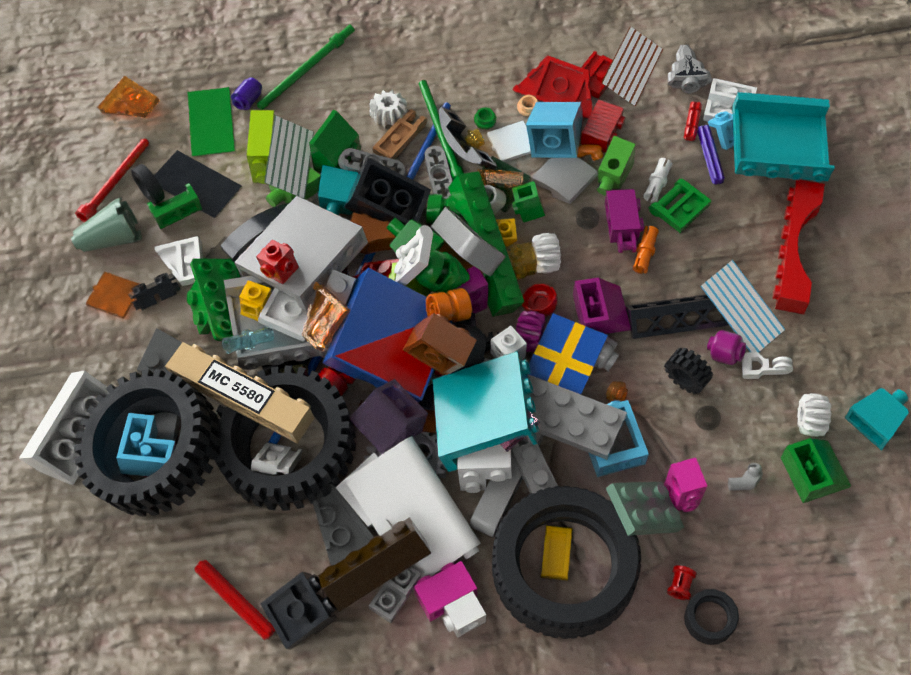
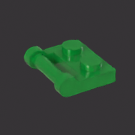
[648,178,712,233]

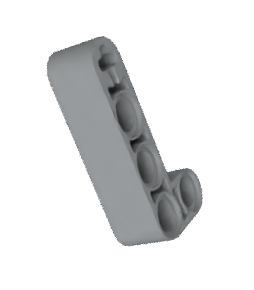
[431,207,506,277]

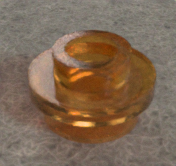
[606,381,628,402]

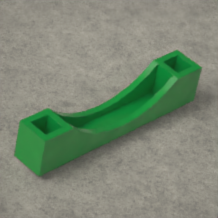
[448,171,524,317]

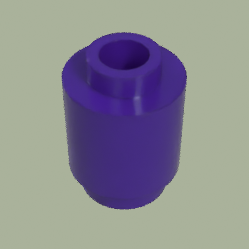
[231,77,262,110]

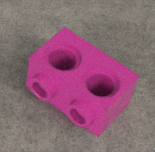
[664,457,707,512]

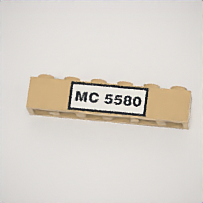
[165,342,314,444]

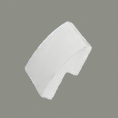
[703,78,757,122]

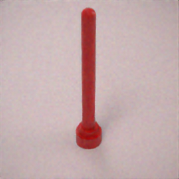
[75,138,149,222]

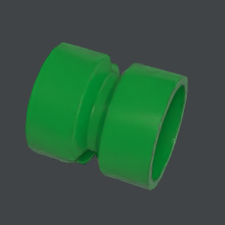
[426,194,461,224]

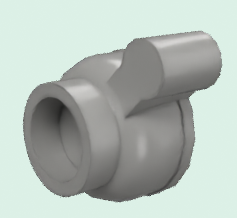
[594,337,619,371]

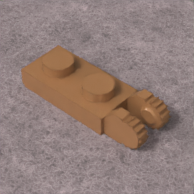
[373,109,428,159]

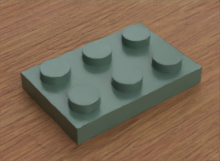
[606,481,684,536]

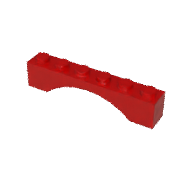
[772,179,825,315]

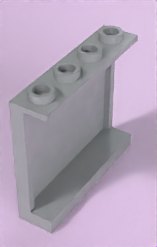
[235,196,368,311]
[224,276,335,370]

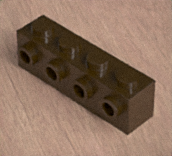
[318,517,431,612]

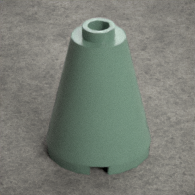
[71,197,142,252]

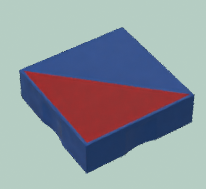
[323,268,452,405]

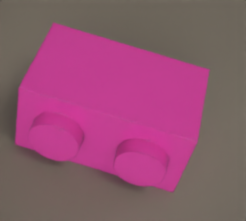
[414,561,477,622]

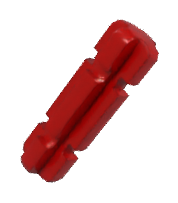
[683,101,702,142]

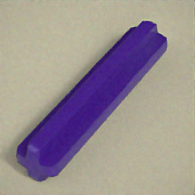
[697,125,725,185]

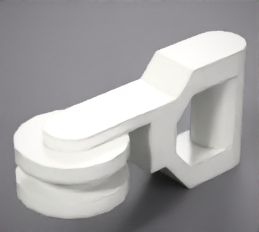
[742,352,793,379]

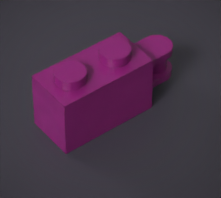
[604,189,644,253]

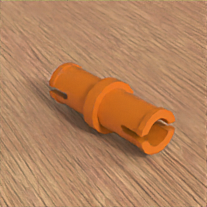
[633,226,659,274]

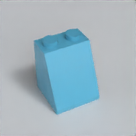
[526,102,583,158]

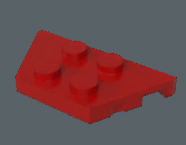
[512,55,593,119]

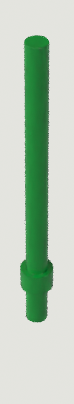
[256,24,355,110]
[418,80,464,181]

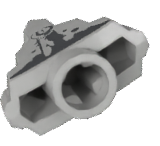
[668,45,712,94]

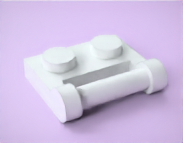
[394,225,433,286]

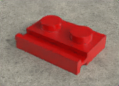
[581,51,613,99]

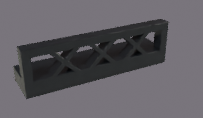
[625,294,729,339]

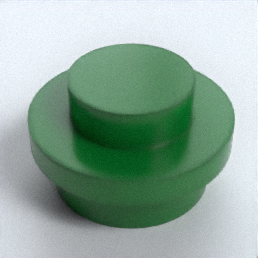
[474,107,496,129]

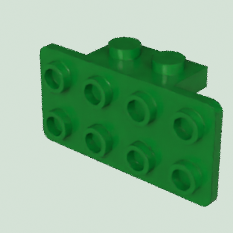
[187,258,241,341]

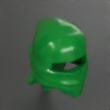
[415,249,470,293]

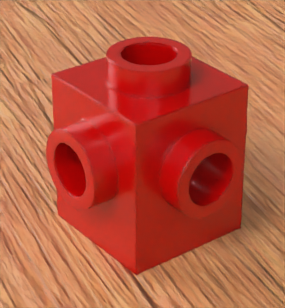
[256,239,299,284]

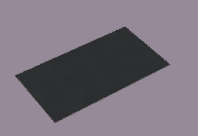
[154,150,242,218]

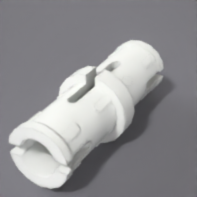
[644,158,673,203]

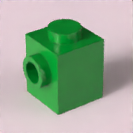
[512,181,545,223]

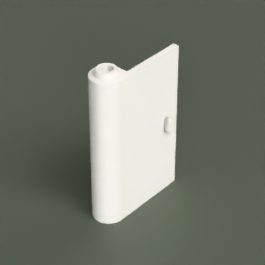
[344,436,481,585]

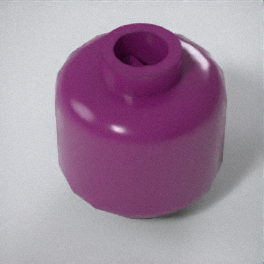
[707,330,746,365]

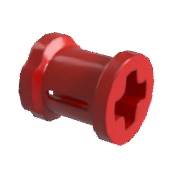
[667,565,697,600]

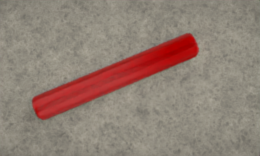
[194,560,275,640]

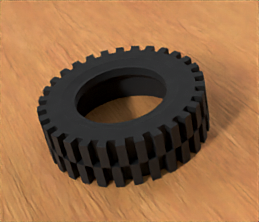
[213,366,356,511]
[74,369,221,516]

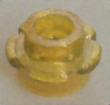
[465,128,485,150]

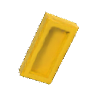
[541,525,572,581]

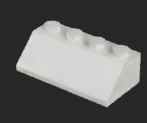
[19,371,109,485]

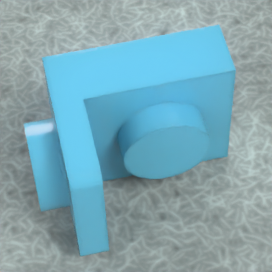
[708,111,734,150]

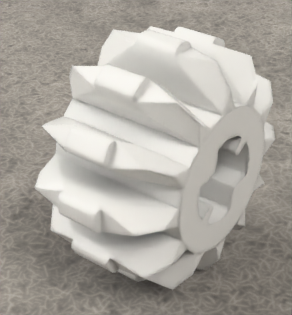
[369,89,407,128]
[531,233,561,274]
[797,393,832,437]

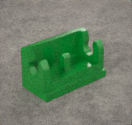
[147,183,202,230]

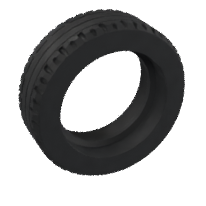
[492,486,641,639]

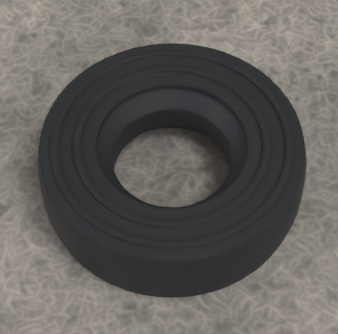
[131,164,165,205]

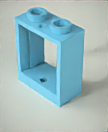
[589,400,649,477]

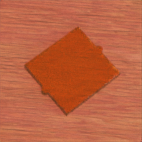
[86,271,139,319]

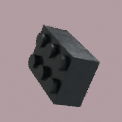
[344,158,431,226]

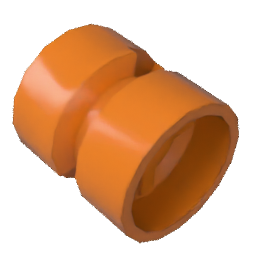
[426,288,472,322]

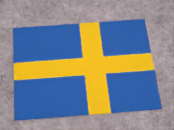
[529,313,608,394]

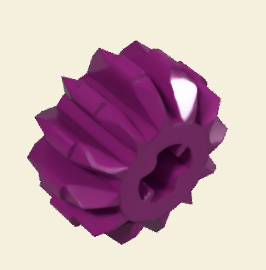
[516,311,546,352]

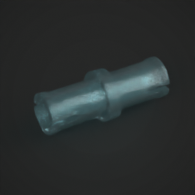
[222,326,274,354]

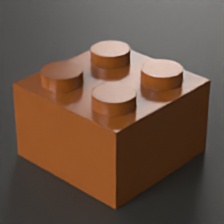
[403,313,477,375]

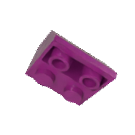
[573,277,631,334]

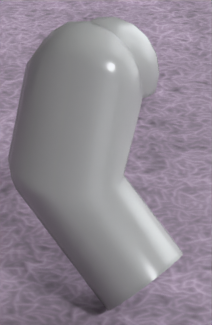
[728,463,763,491]

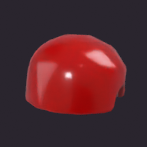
[522,284,558,317]

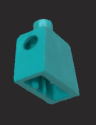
[318,165,358,216]
[845,388,909,451]

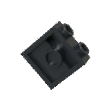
[260,571,337,650]

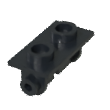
[128,273,181,311]

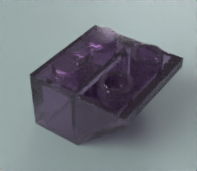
[350,379,428,454]

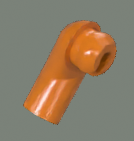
[577,144,604,161]

